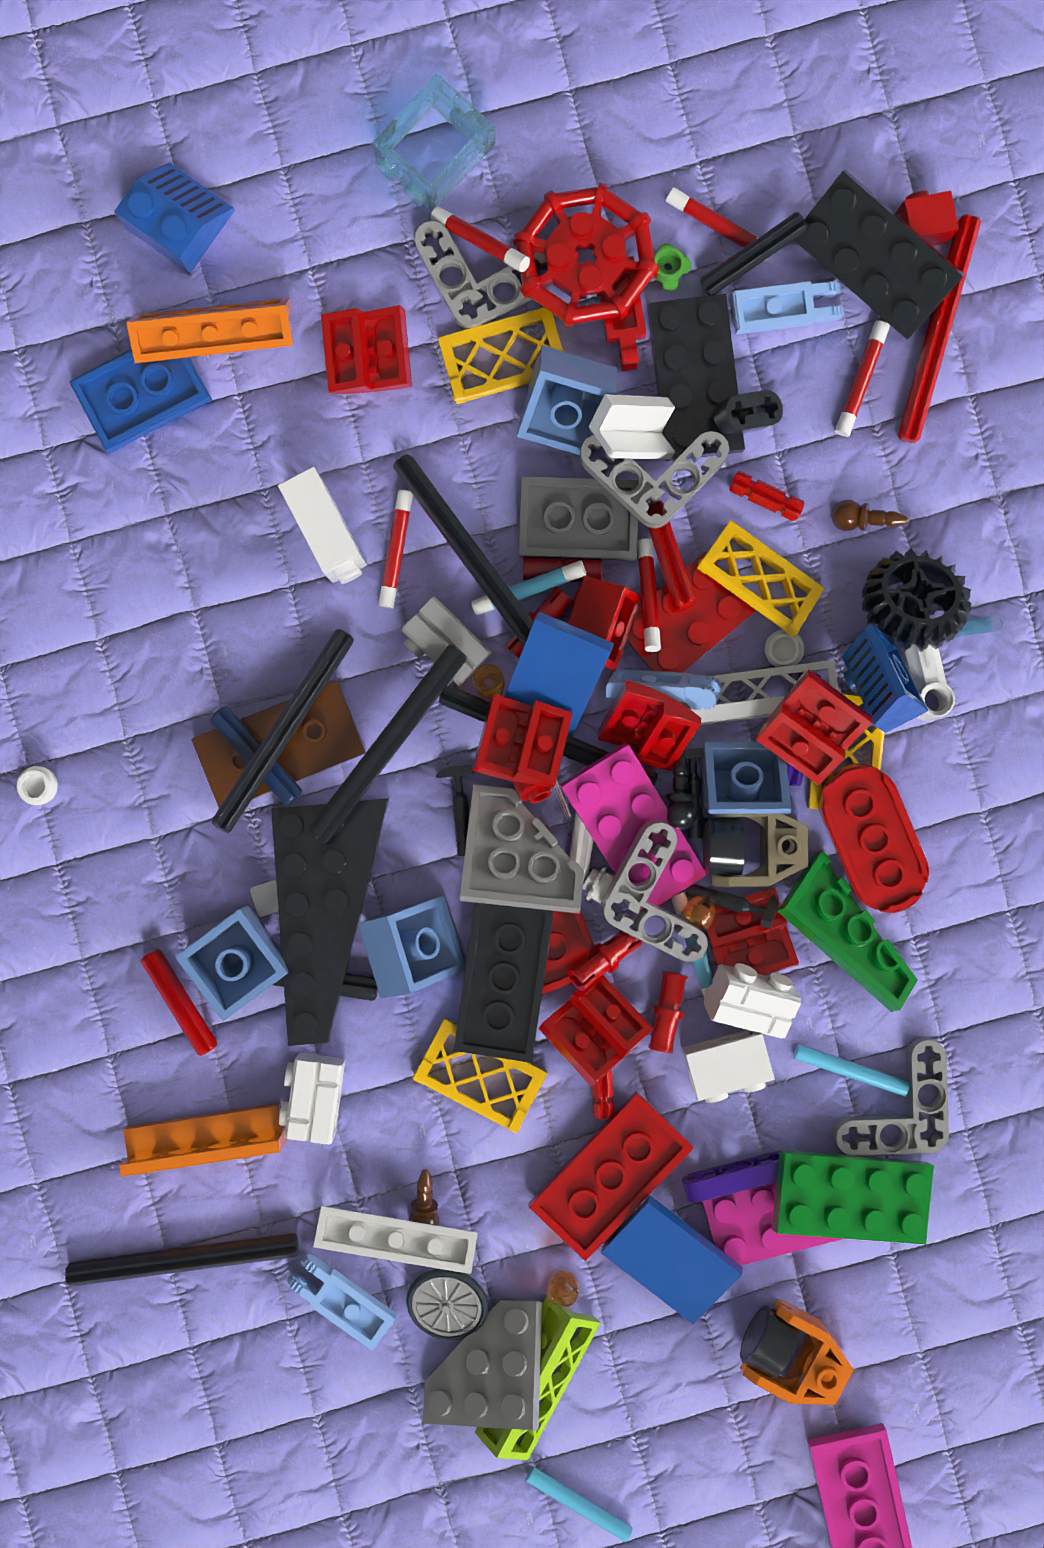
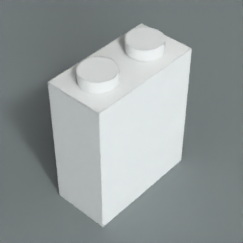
[278,467,367,584]

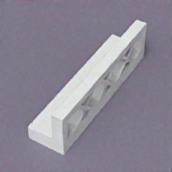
[680,660,841,726]
[313,1206,478,1274]

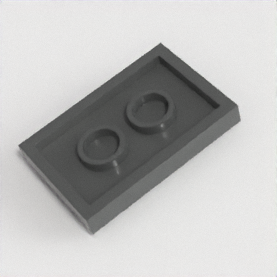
[519,476,638,561]

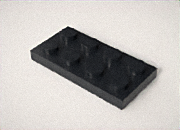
[794,169,965,340]
[647,294,745,462]
[454,902,554,1063]

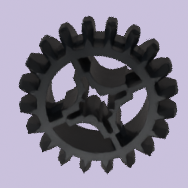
[861,548,972,652]

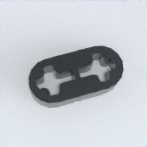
[714,390,783,435]

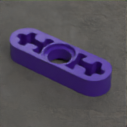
[682,1151,780,1202]

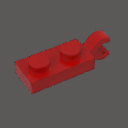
[599,256,646,372]

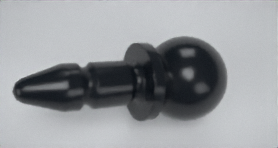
[667,754,696,830]

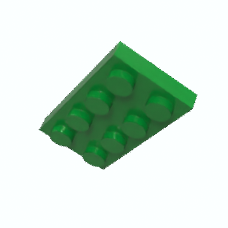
[772,1150,934,1244]

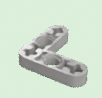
[414,221,553,330]
[580,431,729,528]
[601,819,708,962]
[832,1036,949,1156]

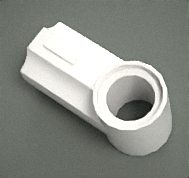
[901,644,955,721]

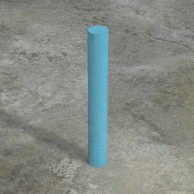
[794,1044,910,1096]
[525,1466,633,1542]

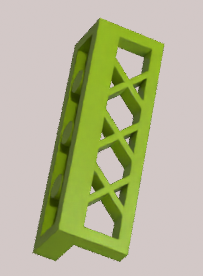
[474,1295,601,1460]

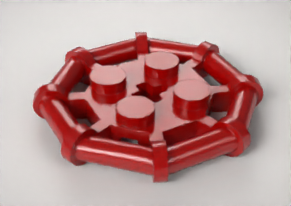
[512,183,659,327]

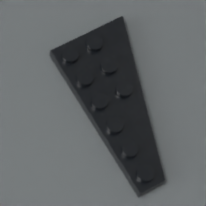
[271,798,390,1046]

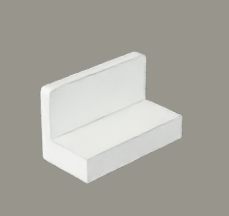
[589,394,675,459]

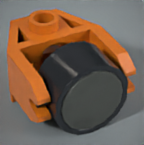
[740,1299,854,1405]

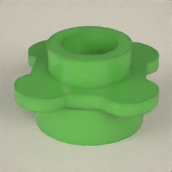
[655,243,691,291]

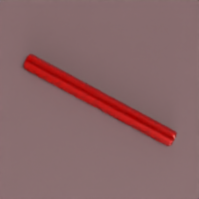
[898,214,981,443]

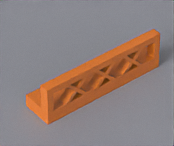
[126,298,294,363]
[119,1102,287,1177]

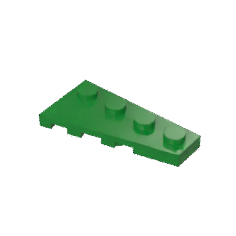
[777,850,918,1012]

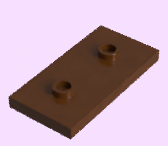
[191,680,366,807]

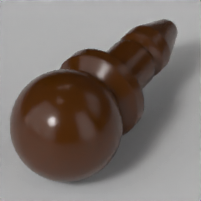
[831,500,909,531]
[408,1169,439,1226]

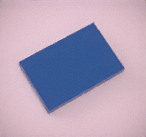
[69,349,212,454]
[504,612,614,736]
[601,1195,743,1324]

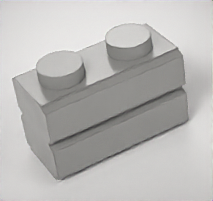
[401,596,492,687]

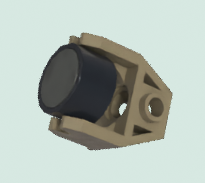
[703,813,808,887]

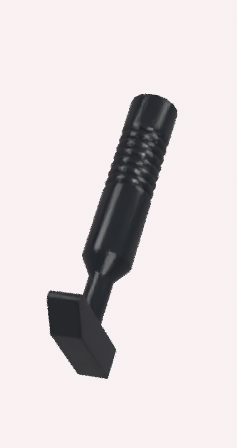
[682,748,704,839]
[436,765,474,856]
[686,884,779,929]

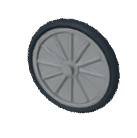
[406,1269,488,1340]

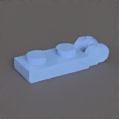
[731,281,844,335]
[606,669,722,710]
[287,1253,397,1350]

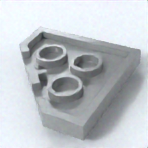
[460,784,584,913]
[422,1300,542,1430]

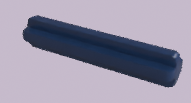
[210,706,302,805]

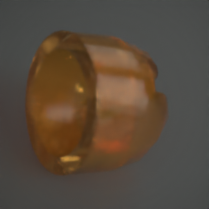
[472,664,505,699]
[681,896,716,930]
[547,1270,580,1307]

